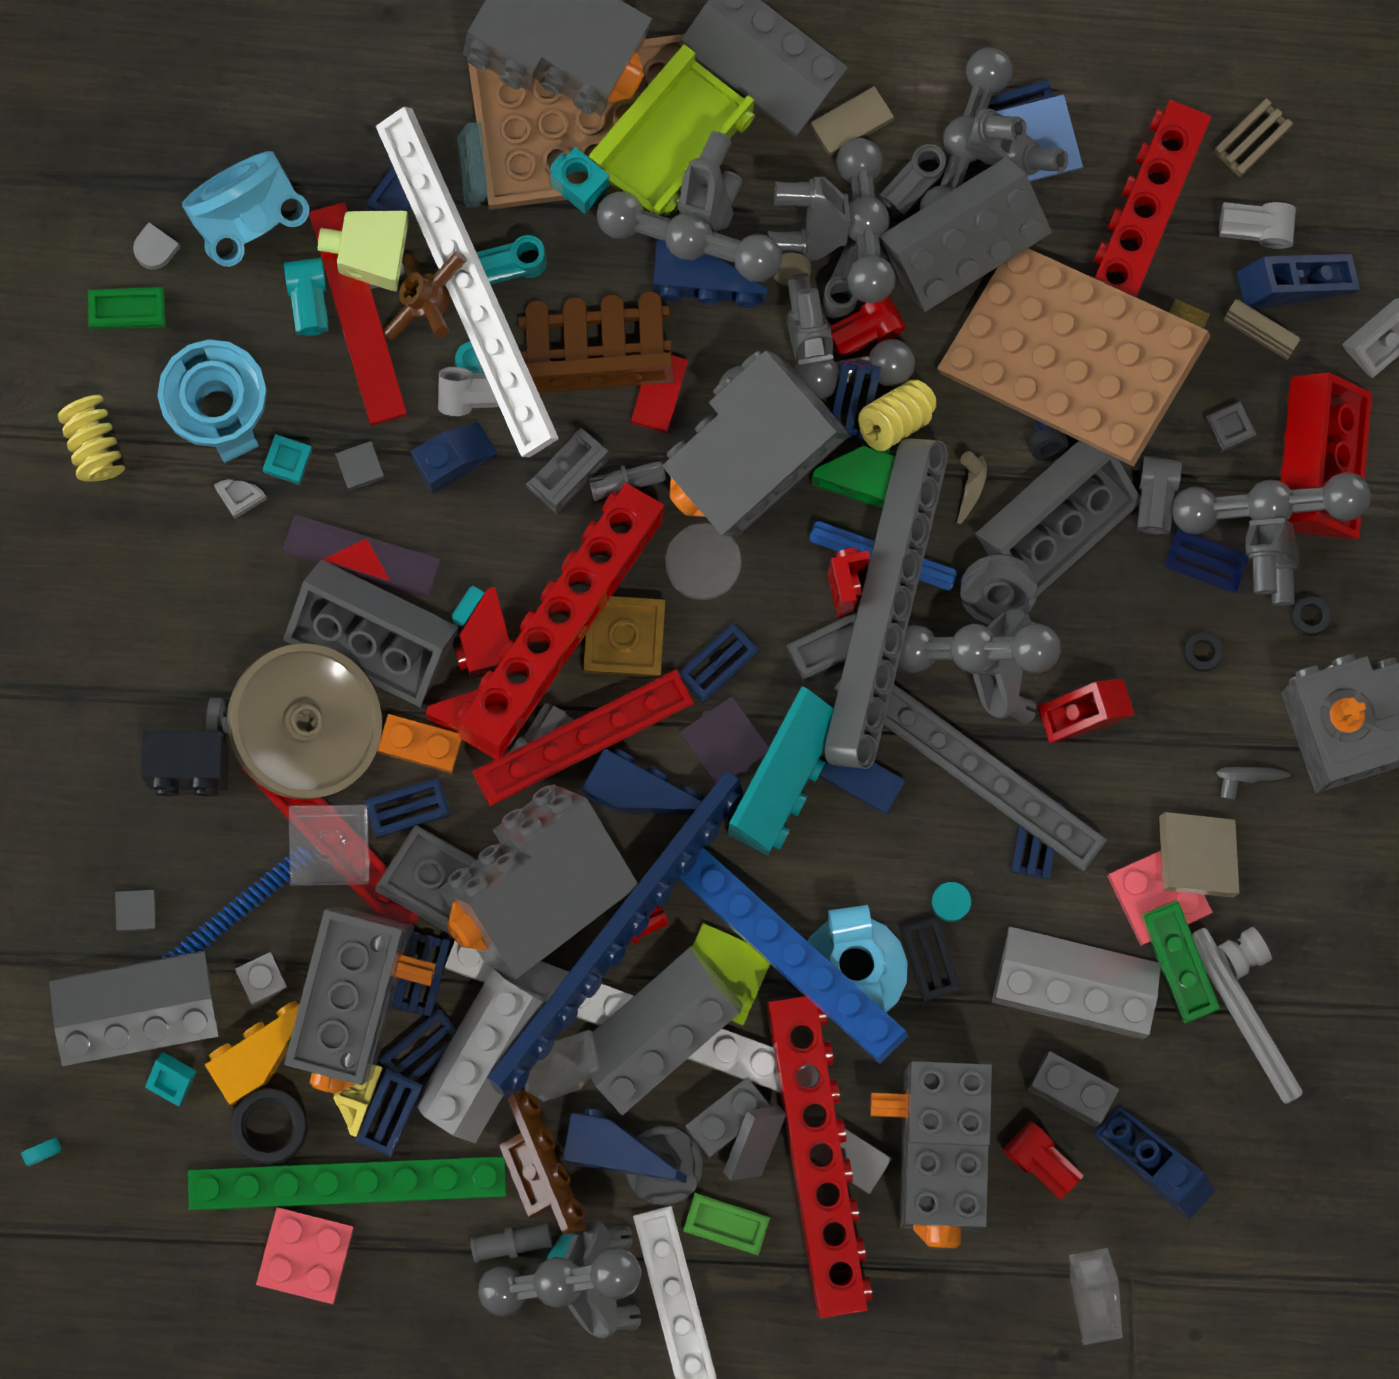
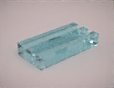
[457,123,488,207]

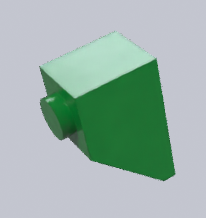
[811,446,895,509]

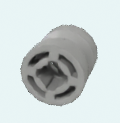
[1218,927,1272,980]

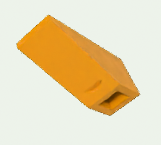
[205,1000,300,1108]

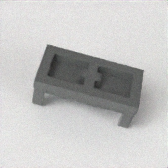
[526,428,609,514]

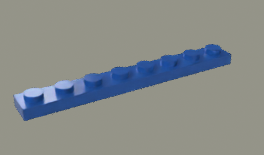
[678,848,908,1064]

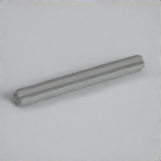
[1192,928,1302,1104]

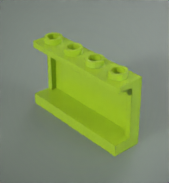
[588,44,755,217]

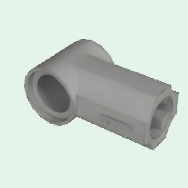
[1219,202,1296,249]
[438,367,499,416]

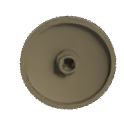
[227,643,382,800]

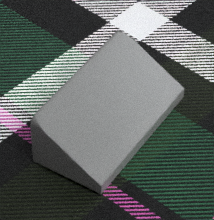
[1342,298,1399,378]
[810,1119,892,1194]

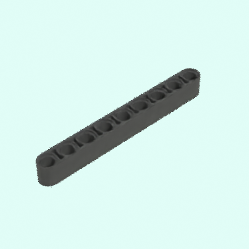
[825,438,948,769]

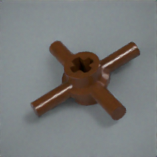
[383,250,467,340]

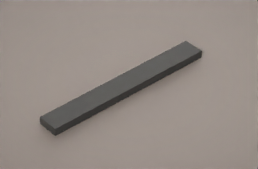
[834,680,1107,872]

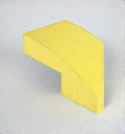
[333,1065,384,1137]

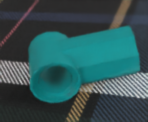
[476,235,547,285]
[284,257,329,336]

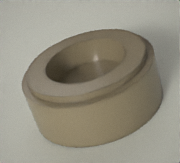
[774,252,811,286]

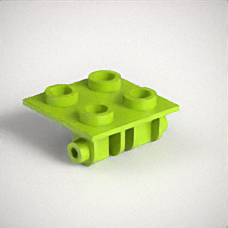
[692,923,770,1026]

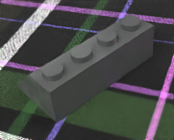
[677,0,848,138]
[975,441,1140,596]
[283,560,459,707]
[574,946,743,1115]
[49,950,220,1066]

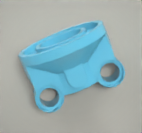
[182,151,309,267]
[157,340,267,463]
[808,905,908,1018]

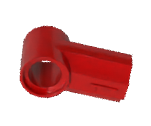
[830,295,907,359]
[1002,1121,1084,1201]

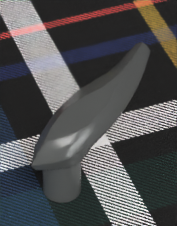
[1217,767,1291,800]

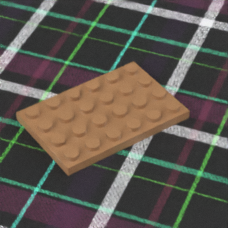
[468,34,685,210]
[937,248,1211,466]

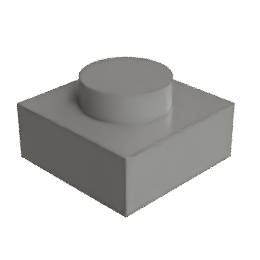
[235,952,288,1006]

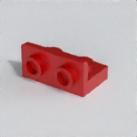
[827,548,871,619]

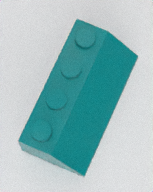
[727,686,834,856]

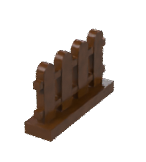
[518,292,674,393]

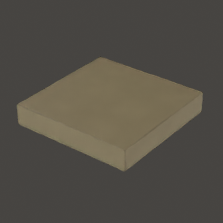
[1159,812,1239,897]

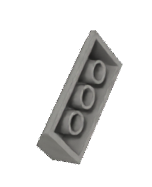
[991,926,1160,1040]
[415,968,547,1143]

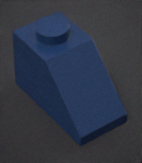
[411,422,498,494]

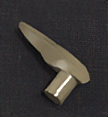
[955,451,987,524]

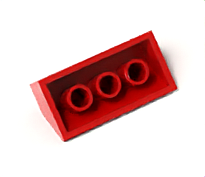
[1281,372,1372,540]

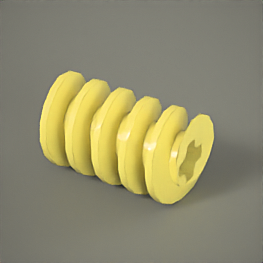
[858,380,936,451]
[58,395,125,482]

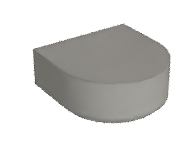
[133,222,180,270]

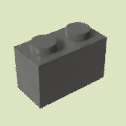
[1027,1051,1119,1128]
[685,1077,771,1160]

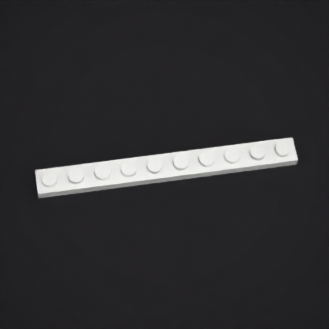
[376,107,559,457]
[445,941,818,1094]

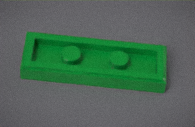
[1140,900,1220,1024]

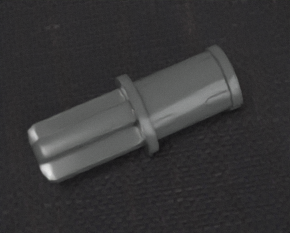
[588,462,666,502]

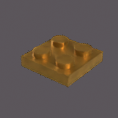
[584,596,665,678]

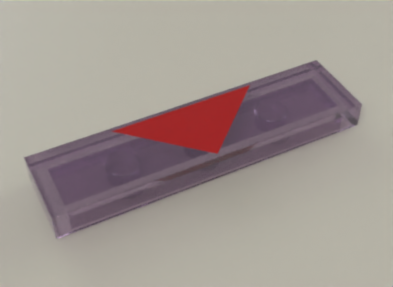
[282,514,441,597]

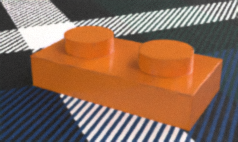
[377,714,462,774]

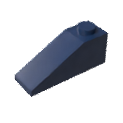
[1237,254,1360,308]
[563,1109,687,1183]

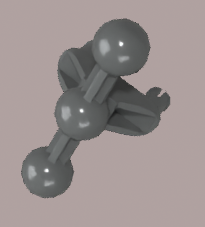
[920,46,1068,210]
[597,131,782,282]
[767,138,896,304]
[718,273,915,400]
[1171,472,1371,606]
[898,609,1061,723]
[477,1221,642,1338]

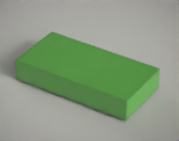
[683,1193,770,1256]

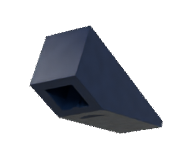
[653,240,767,308]
[582,748,703,815]
[1094,1106,1215,1220]

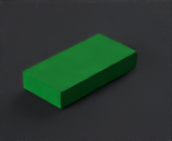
[88,287,166,330]

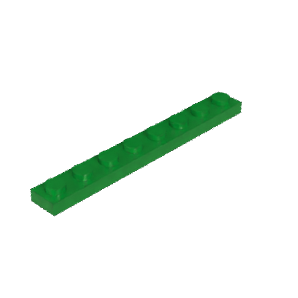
[188,1157,506,1211]

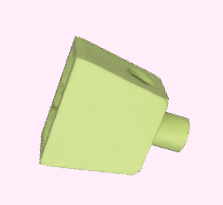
[318,211,408,291]

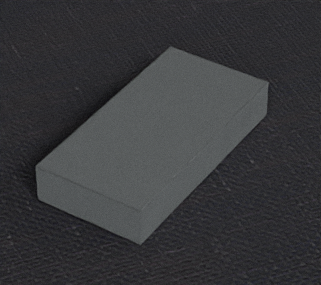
[786,612,857,681]
[723,1106,786,1181]

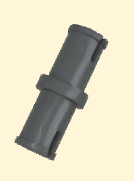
[470,1223,553,1263]

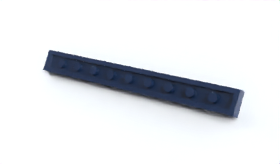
[488,771,744,1100]

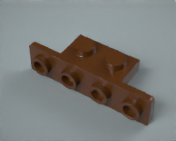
[499,1089,587,1235]

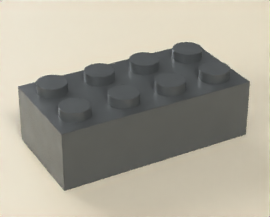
[879,157,1052,312]

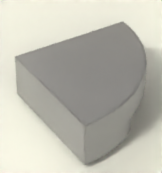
[214,479,267,519]

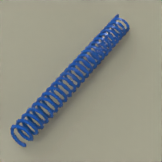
[162,847,315,958]

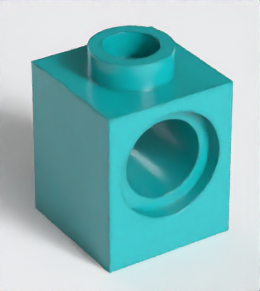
[550,147,610,214]

